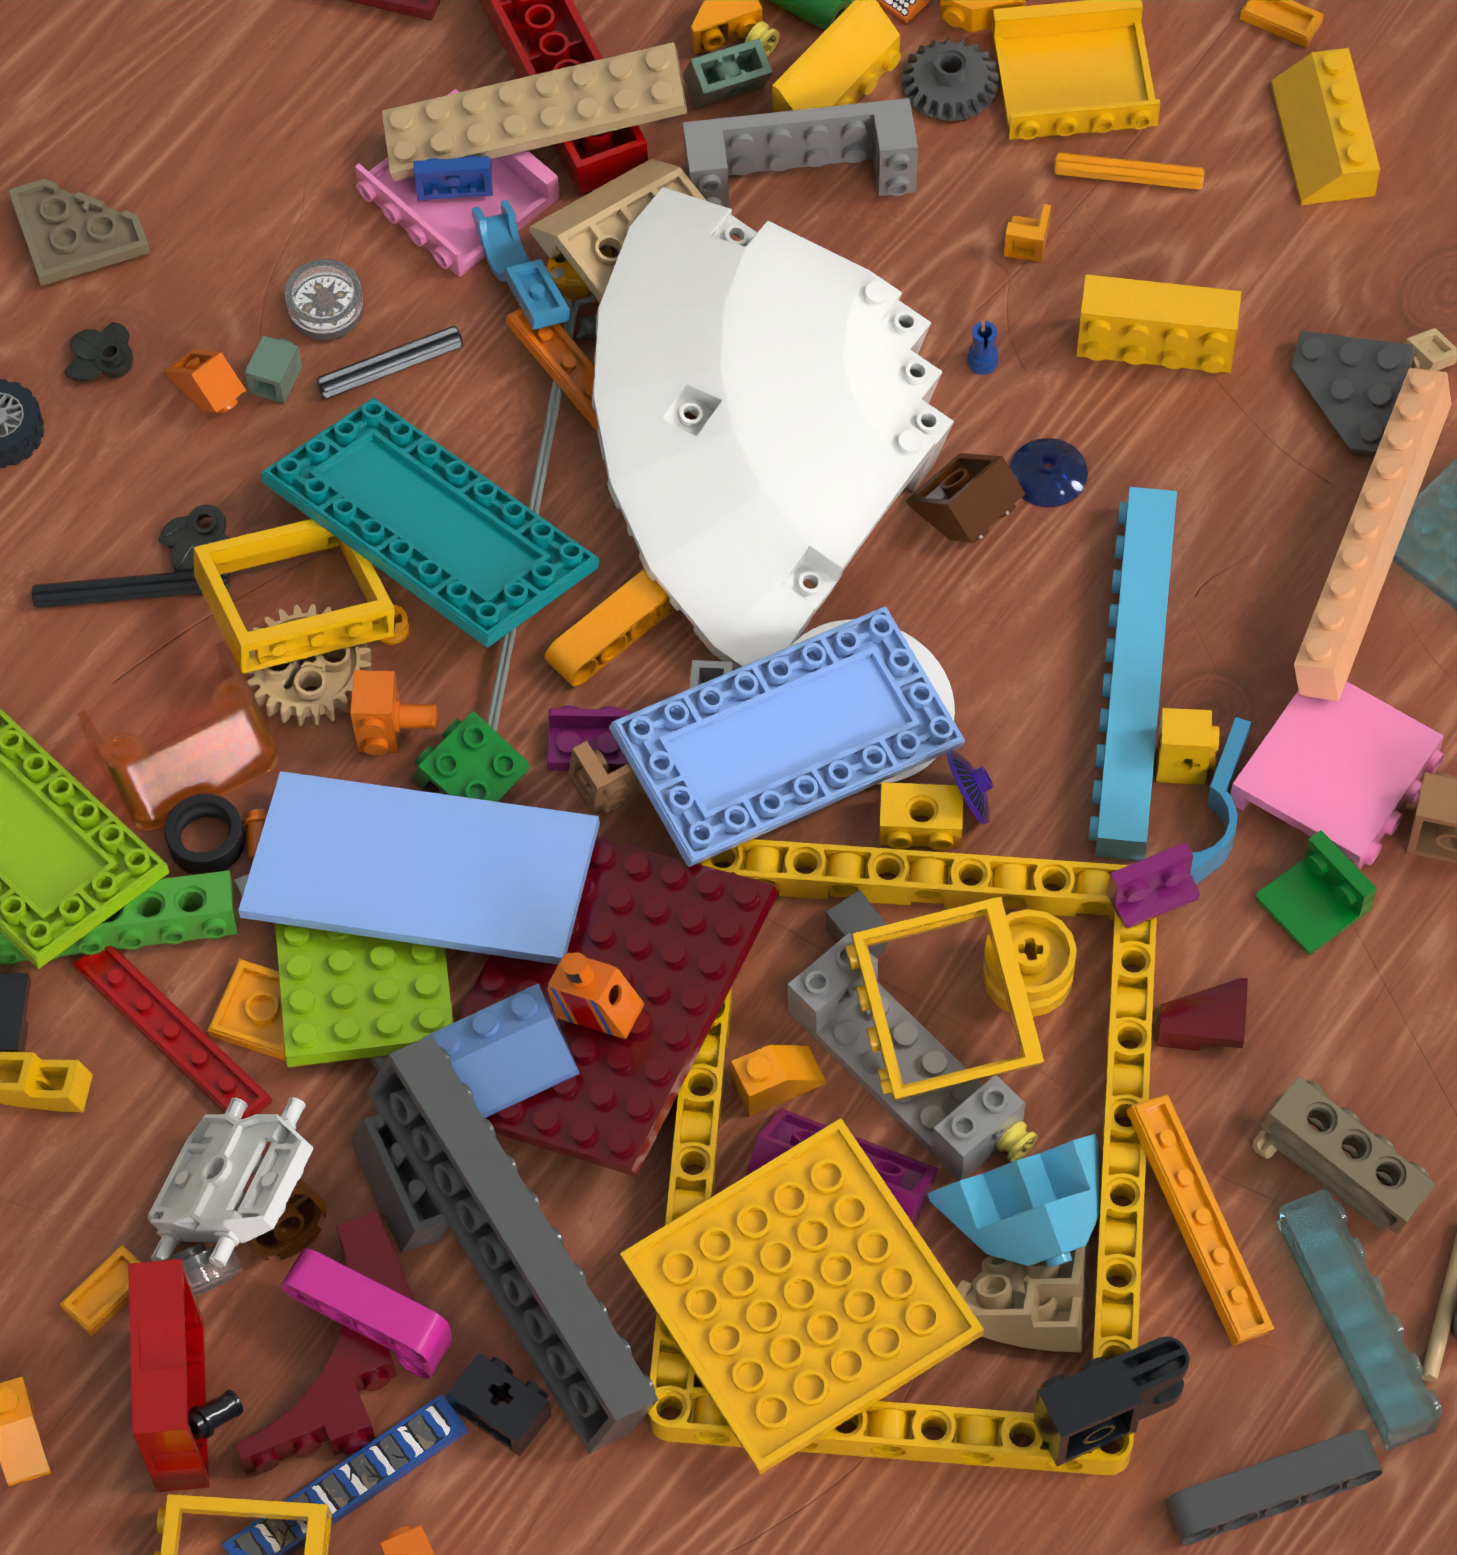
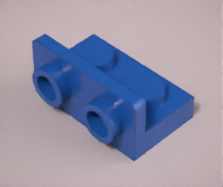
[413,156,493,200]

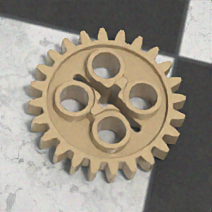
[242,604,372,726]

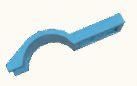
[472,200,570,330]
[1190,717,1251,885]

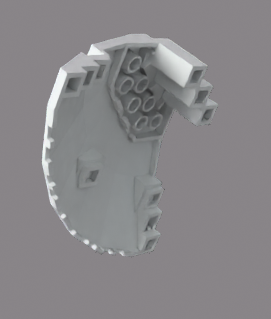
[592,187,954,669]

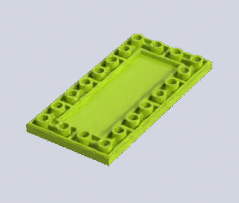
[0,709,169,969]

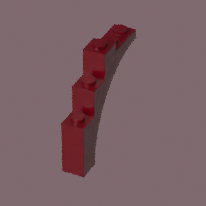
[235,1210,415,1474]

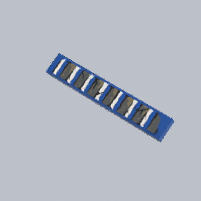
[222,1394,468,1555]

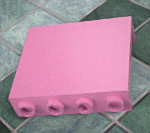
[355,89,560,277]
[1230,681,1445,870]

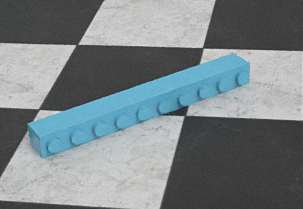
[1088,487,1177,861]

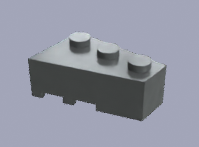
[350,1114,449,1253]

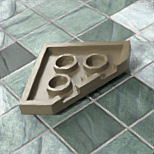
[8,179,151,286]

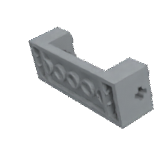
[683,98,918,208]
[788,932,1025,1181]

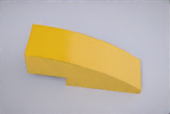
[0,1052,93,1113]

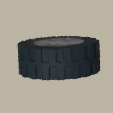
[0,379,44,468]

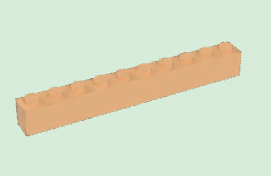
[1294,367,1452,701]

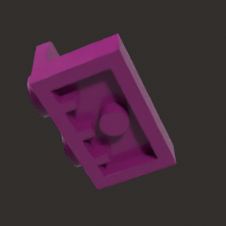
[547,705,630,771]
[1107,842,1200,928]

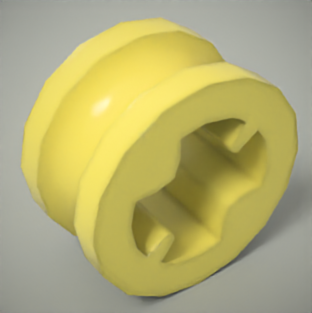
[745,21,780,57]
[996,1121,1038,1162]

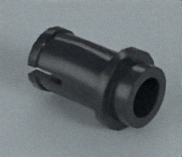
[188,1390,243,1439]

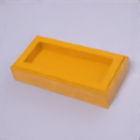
[1240,0,1324,48]
[60,1245,141,1337]

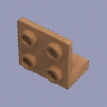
[568,741,646,815]

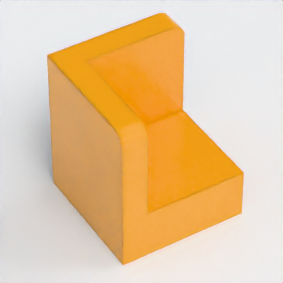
[1004,204,1051,263]

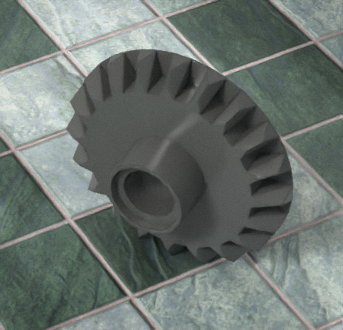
[902,37,999,121]

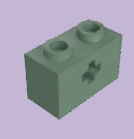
[683,38,773,109]

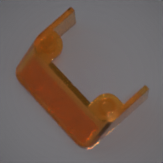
[77,641,278,830]

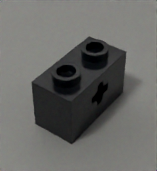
[447,1353,551,1456]

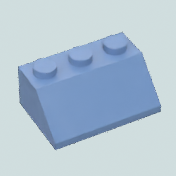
[423,984,580,1118]

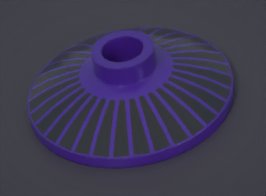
[947,749,994,825]

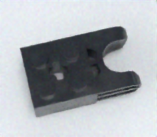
[1033,1337,1190,1466]

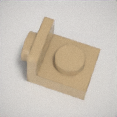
[1404,328,1457,371]

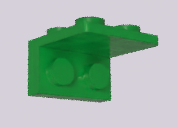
[1256,830,1377,955]

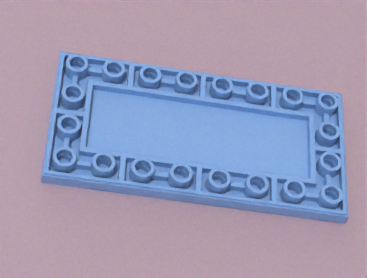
[609,606,965,867]
[238,771,600,965]

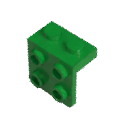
[412,711,529,802]

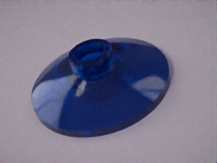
[1010,438,1088,507]

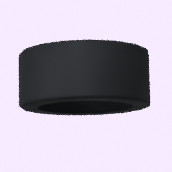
[165,794,245,875]

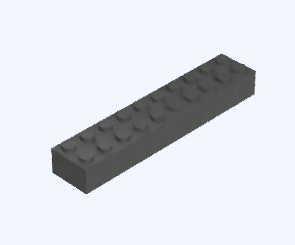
[367,1035,659,1454]

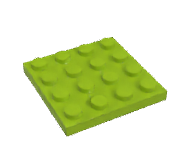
[275,923,453,1067]

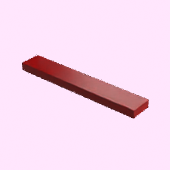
[73,946,272,1119]

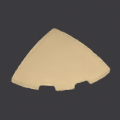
[956,1240,1089,1352]

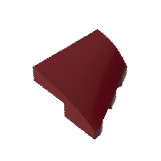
[1157,978,1248,1051]

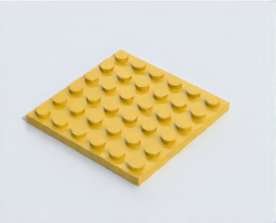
[620,1118,984,1475]

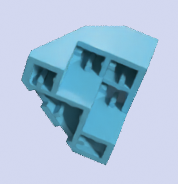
[927,1134,1100,1269]

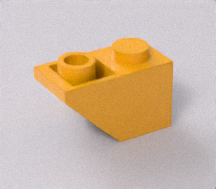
[691,0,763,55]

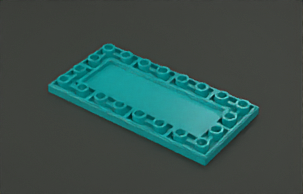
[261,397,599,648]

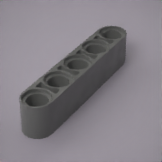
[1165,1429,1383,1545]

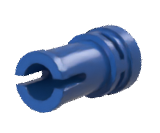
[967,321,998,375]

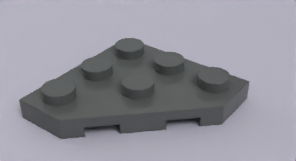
[1291,331,1416,457]

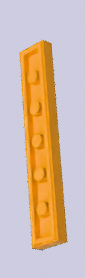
[1126,1094,1275,1346]

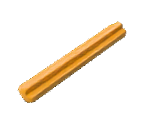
[1054,152,1205,190]

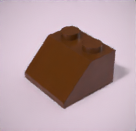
[906,453,1026,543]

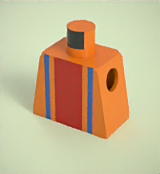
[547,953,644,1039]

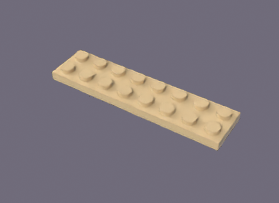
[382,42,688,181]

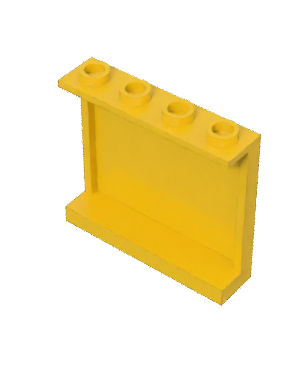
[992,0,1160,140]

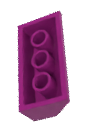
[746,1108,939,1226]

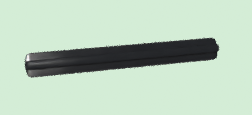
[32,570,230,608]

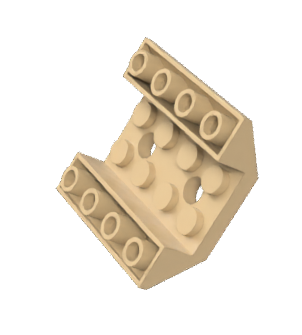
[529,158,706,318]

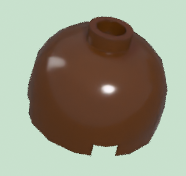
[246,1178,327,1260]

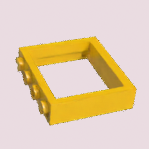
[194,519,395,674]
[846,896,1044,1102]
[154,1494,332,1555]

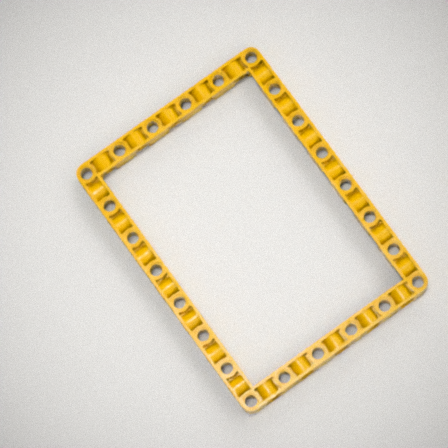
[648,839,1157,1475]

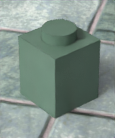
[244,336,302,404]

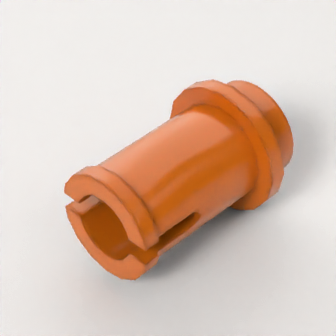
[242,809,268,863]

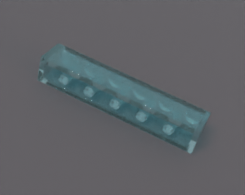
[1276,1188,1443,1451]

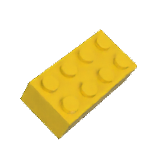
[1077,274,1241,373]

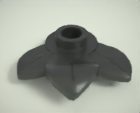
[64,322,133,381]
[158,505,230,572]

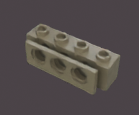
[1260,1076,1436,1234]

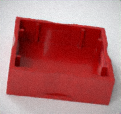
[128,1259,210,1492]

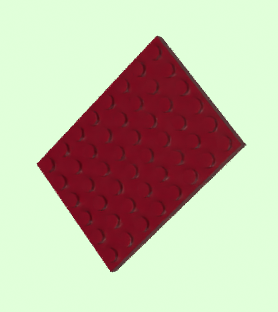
[454,837,778,1177]

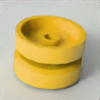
[982,909,1077,1017]

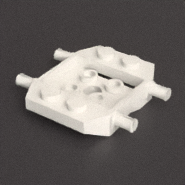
[147,1097,313,1268]

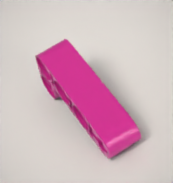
[280,1248,453,1380]

